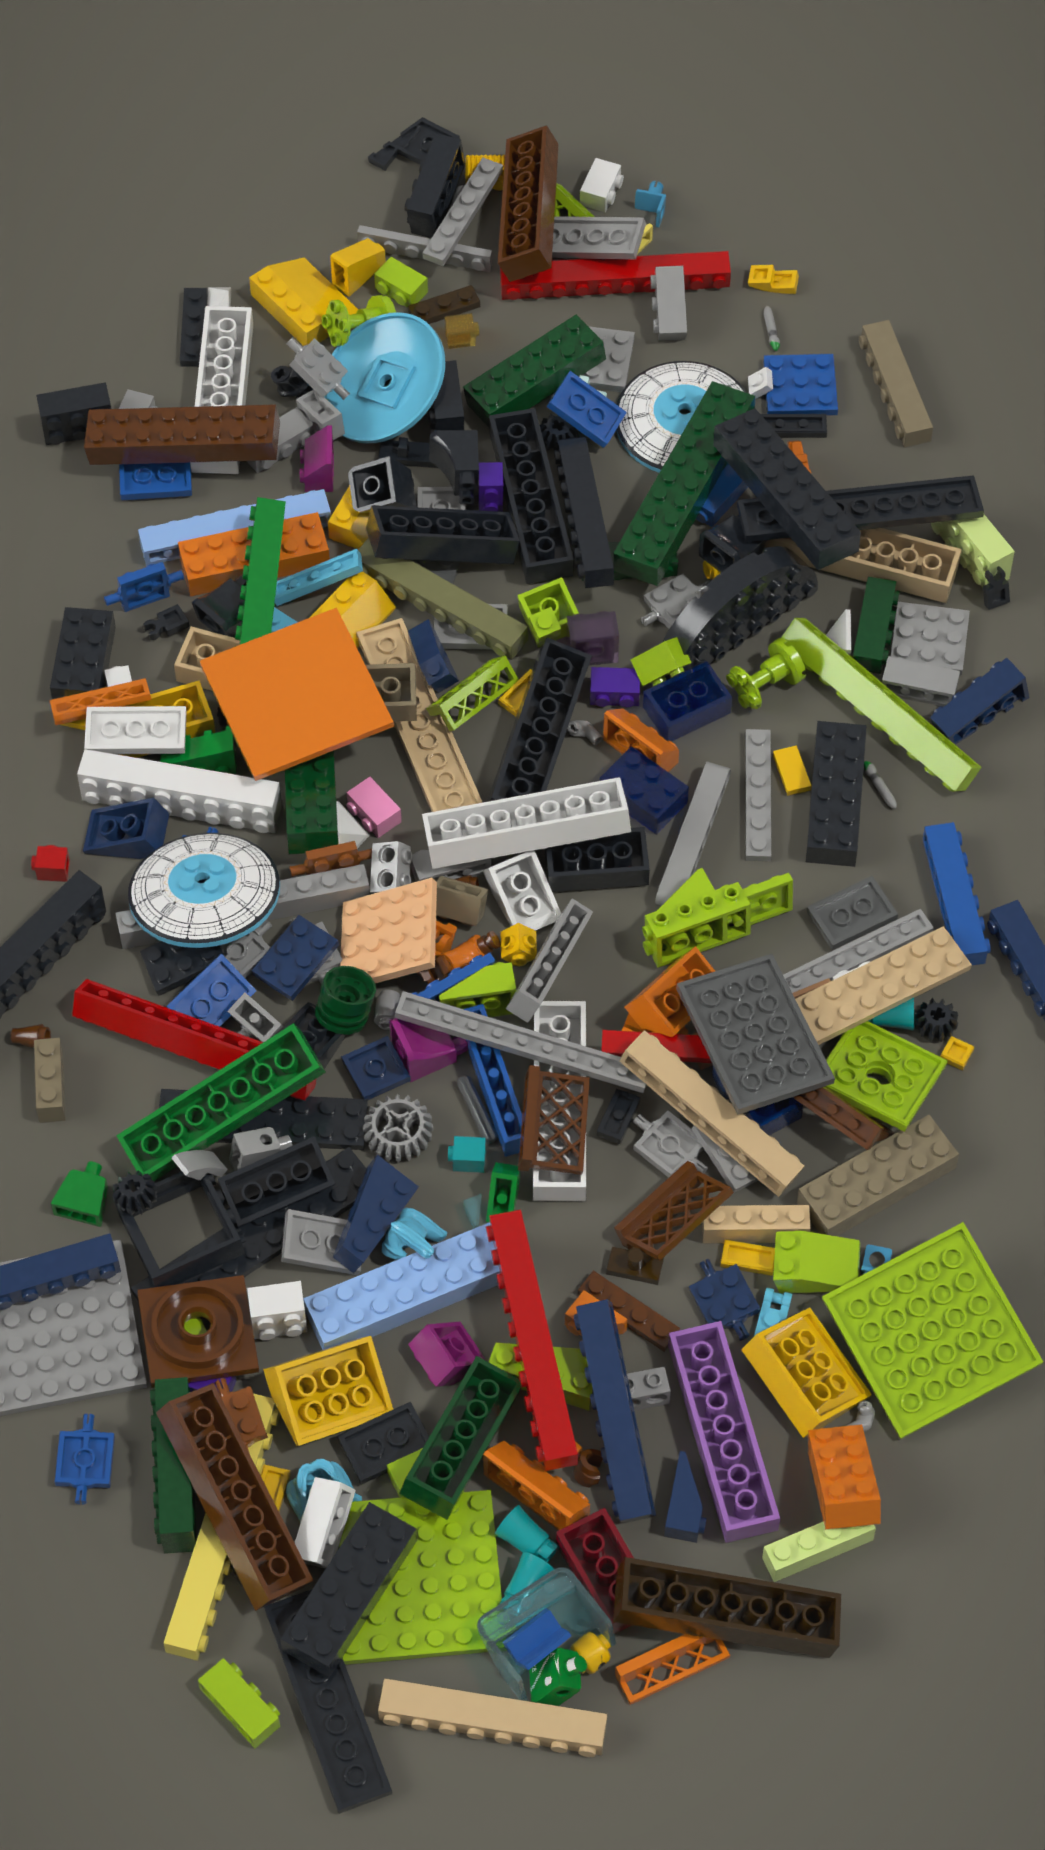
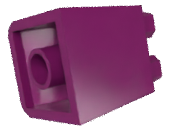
[389,1018,468,1083]

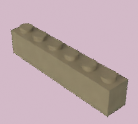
[859,320,933,448]

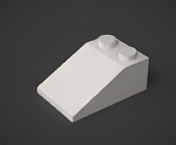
[482,850,561,931]

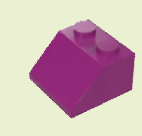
[300,425,334,492]
[408,1321,486,1387]

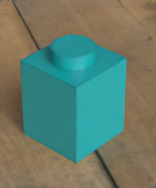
[448,1136,486,1173]

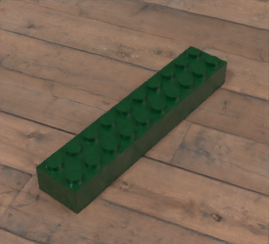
[613,381,755,586]

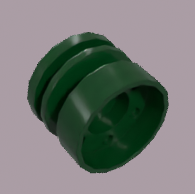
[315,966,376,1035]

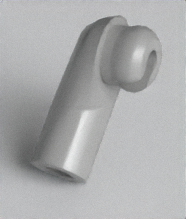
[567,720,603,745]
[845,1401,875,1432]

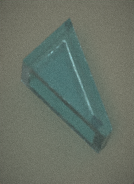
[463,1194,482,1229]

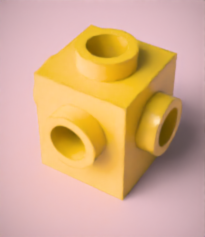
[500,923,537,967]

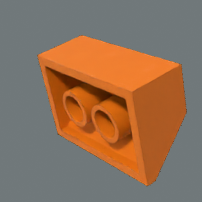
[603,708,679,781]

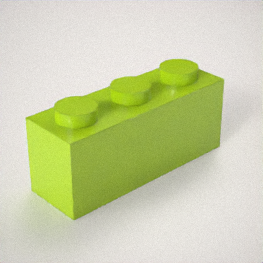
[198,1658,281,1749]

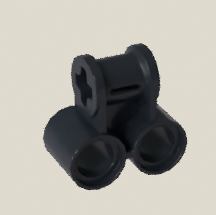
[270,366,313,399]

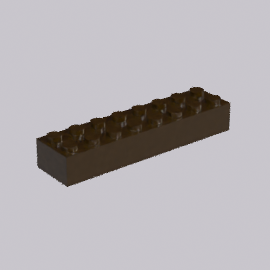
[613,1557,842,1658]

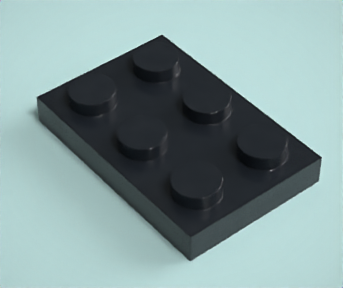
[140,941,226,996]
[337,1401,429,1485]

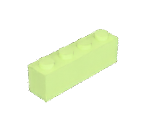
[762,1521,876,1582]

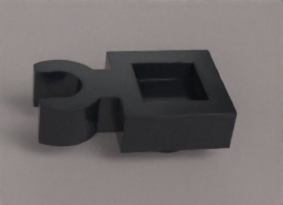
[983,566,1010,610]
[143,604,190,640]

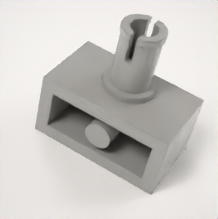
[228,992,283,1042]

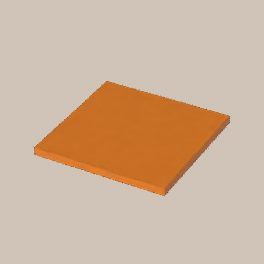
[200,607,394,781]

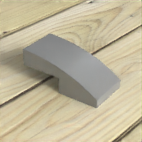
[172,1150,228,1180]

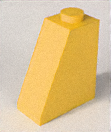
[330,238,386,297]

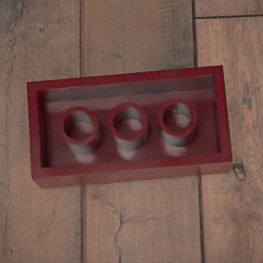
[556,1508,634,1637]

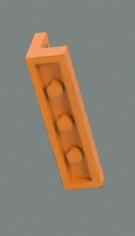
[50,678,151,725]
[615,1634,730,1705]

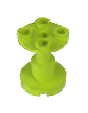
[322,295,396,347]
[726,638,806,709]

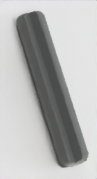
[457,1075,498,1145]

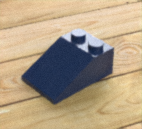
[83,798,170,859]

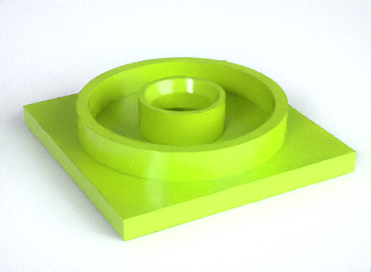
[825,1021,948,1132]

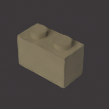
[436,876,488,926]

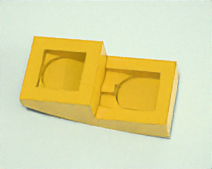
[748,265,799,294]

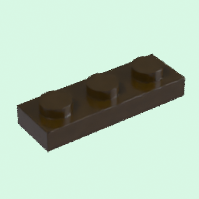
[408,285,481,324]

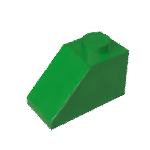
[486,1162,521,1222]

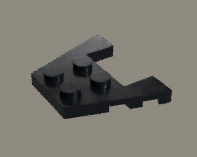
[368,117,460,171]

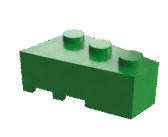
[160,726,237,775]

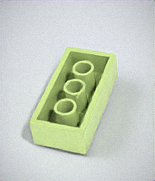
[931,515,1015,587]

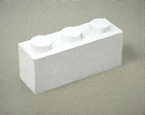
[294,1477,356,1568]

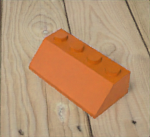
[625,946,715,1037]
[483,1441,590,1530]

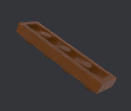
[578,1270,680,1352]

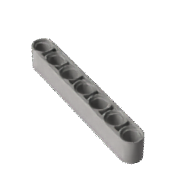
[655,762,731,906]

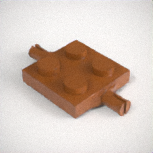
[289,841,372,877]
[215,1378,268,1456]

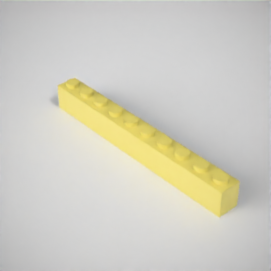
[164,1394,280,1661]

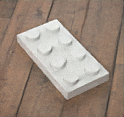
[84,706,187,754]

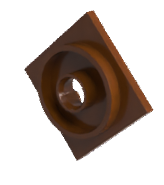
[137,1275,259,1388]

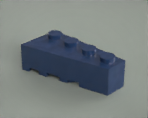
[930,658,1030,745]
[333,1155,419,1274]

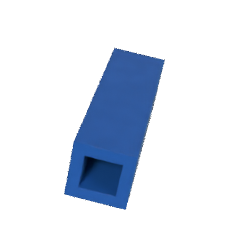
[696,464,748,527]

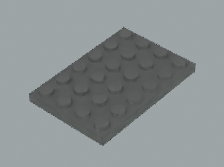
[676,954,835,1115]

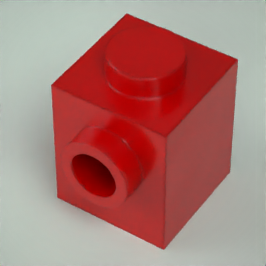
[31,845,70,882]

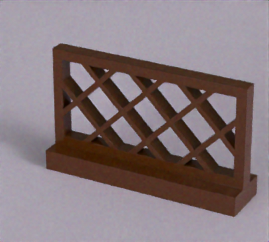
[518,1065,590,1175]
[793,1087,895,1150]
[614,1161,734,1261]

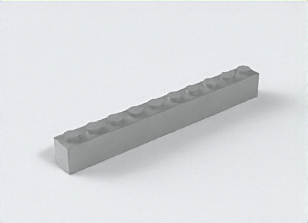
[116,864,370,949]

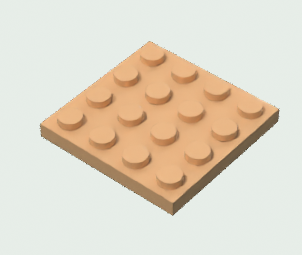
[340,878,437,983]

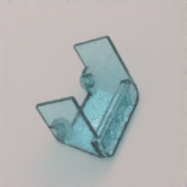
[477,1568,616,1701]

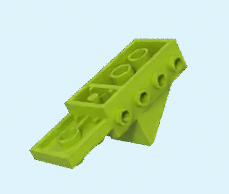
[642,868,793,968]

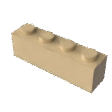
[702,1205,810,1243]

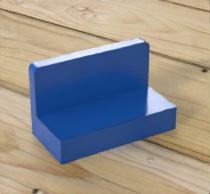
[502,1608,572,1670]

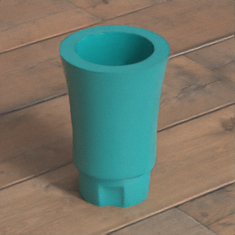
[868,998,914,1031]
[495,1505,559,1563]
[499,1552,556,1619]

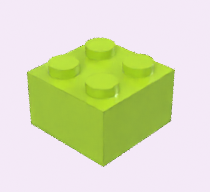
[517,577,582,647]

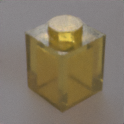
[445,313,479,349]

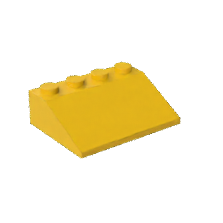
[249,257,359,346]
[741,1307,872,1438]
[263,1336,393,1446]

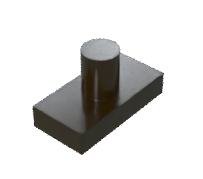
[606,1247,664,1285]

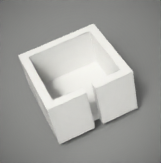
[247,1281,307,1340]

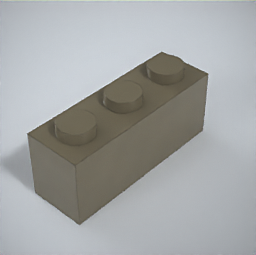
[34,1038,66,1123]

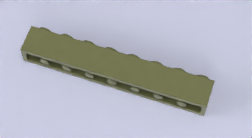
[358,538,528,660]

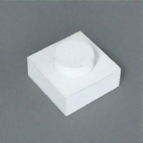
[748,367,773,399]

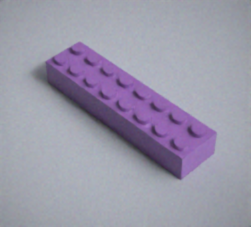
[668,1321,780,1543]

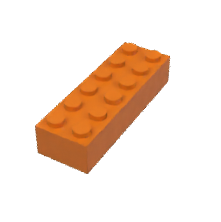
[178,512,330,597]

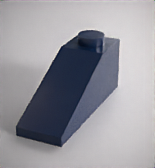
[408,619,459,693]
[664,1451,707,1543]

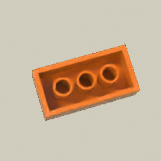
[808,1424,881,1530]

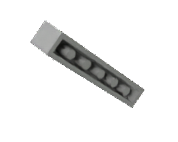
[506,898,593,1023]

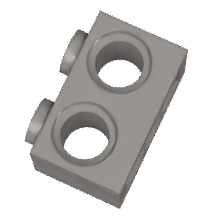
[296,389,345,440]
[370,841,412,894]
[627,1367,671,1410]

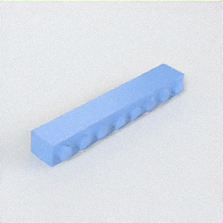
[138,489,331,566]

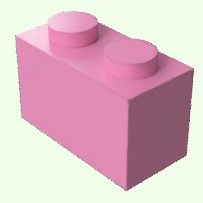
[346,777,401,838]

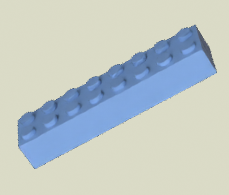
[303,1222,500,1350]

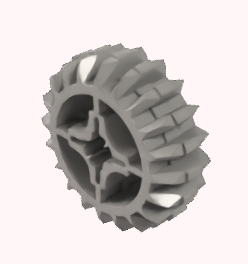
[363,1093,433,1163]

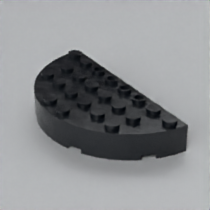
[663,546,818,691]

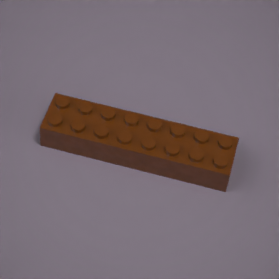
[498,125,559,282]
[84,404,280,465]
[156,1383,313,1611]

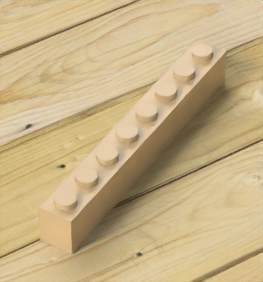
[619,1030,804,1197]
[378,1679,607,1757]

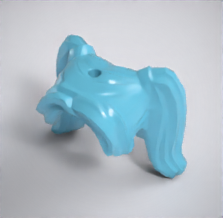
[382,1208,447,1260]
[286,1459,362,1524]

